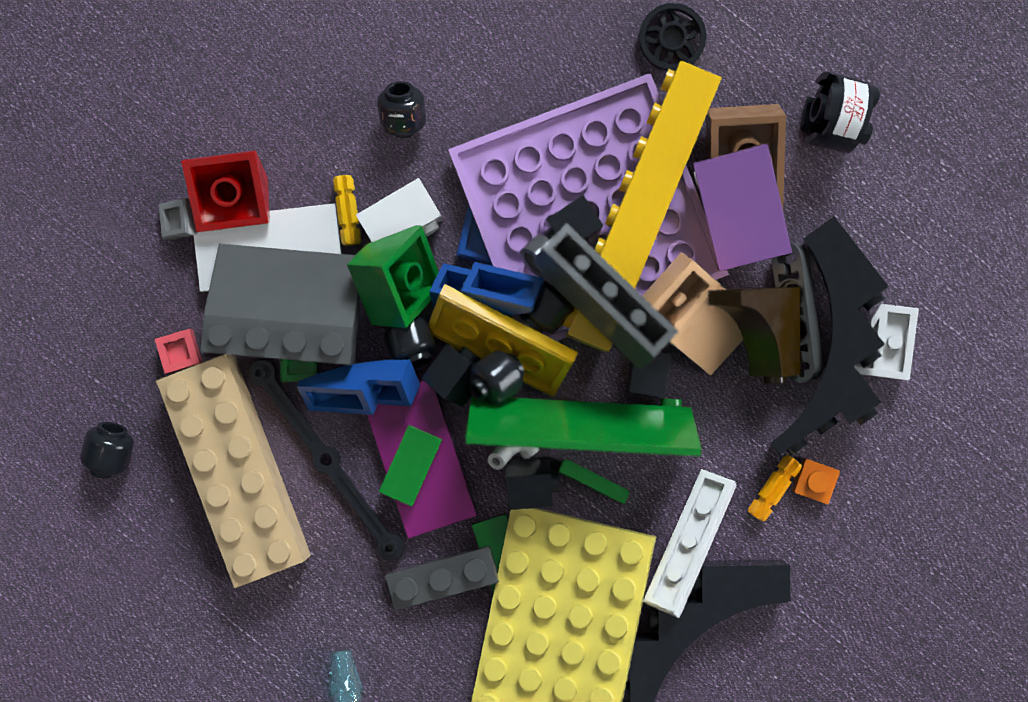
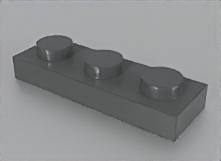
[385,545,499,610]

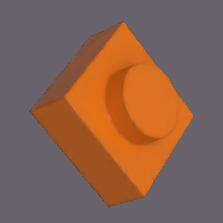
[791,458,840,505]

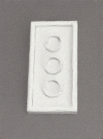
[194,203,342,292]

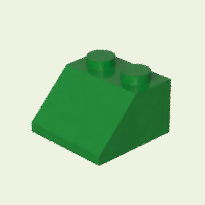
[347,225,439,328]

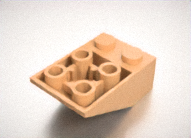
[643,252,743,376]

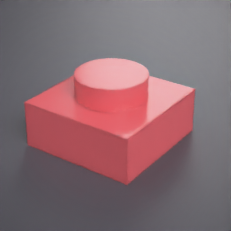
[155,329,203,374]

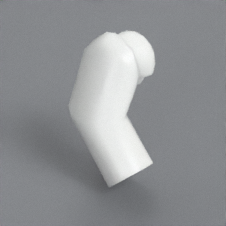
[488,445,539,470]

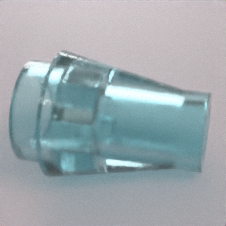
[328,649,365,702]

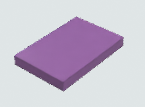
[693,144,792,271]

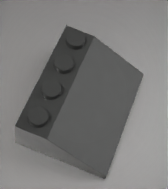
[201,244,361,365]

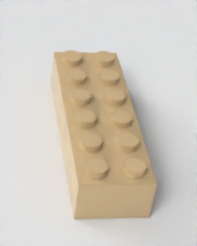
[156,354,311,589]

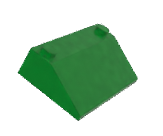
[466,395,701,456]

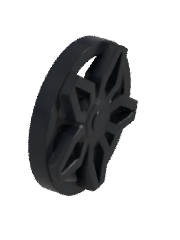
[639,3,707,71]

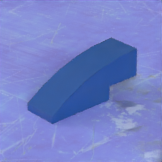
[429,262,545,315]
[297,360,420,415]

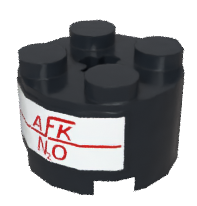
[800,72,880,153]

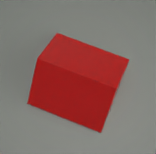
[181,150,270,232]

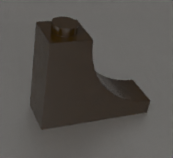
[708,287,800,384]

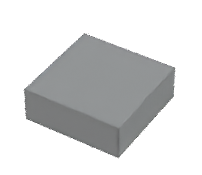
[159,198,198,240]

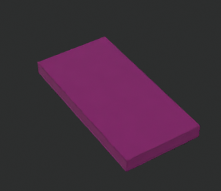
[367,381,477,538]

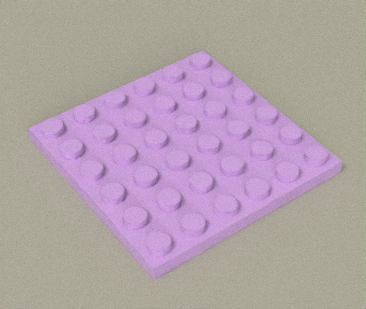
[448,73,729,341]

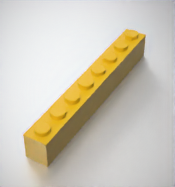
[562,61,722,353]

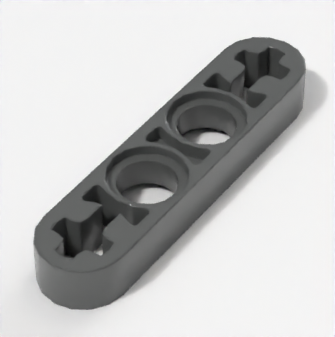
[772,243,823,383]

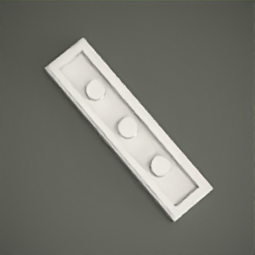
[643,469,737,618]

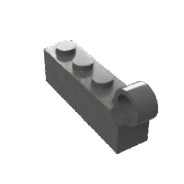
[520,224,679,370]

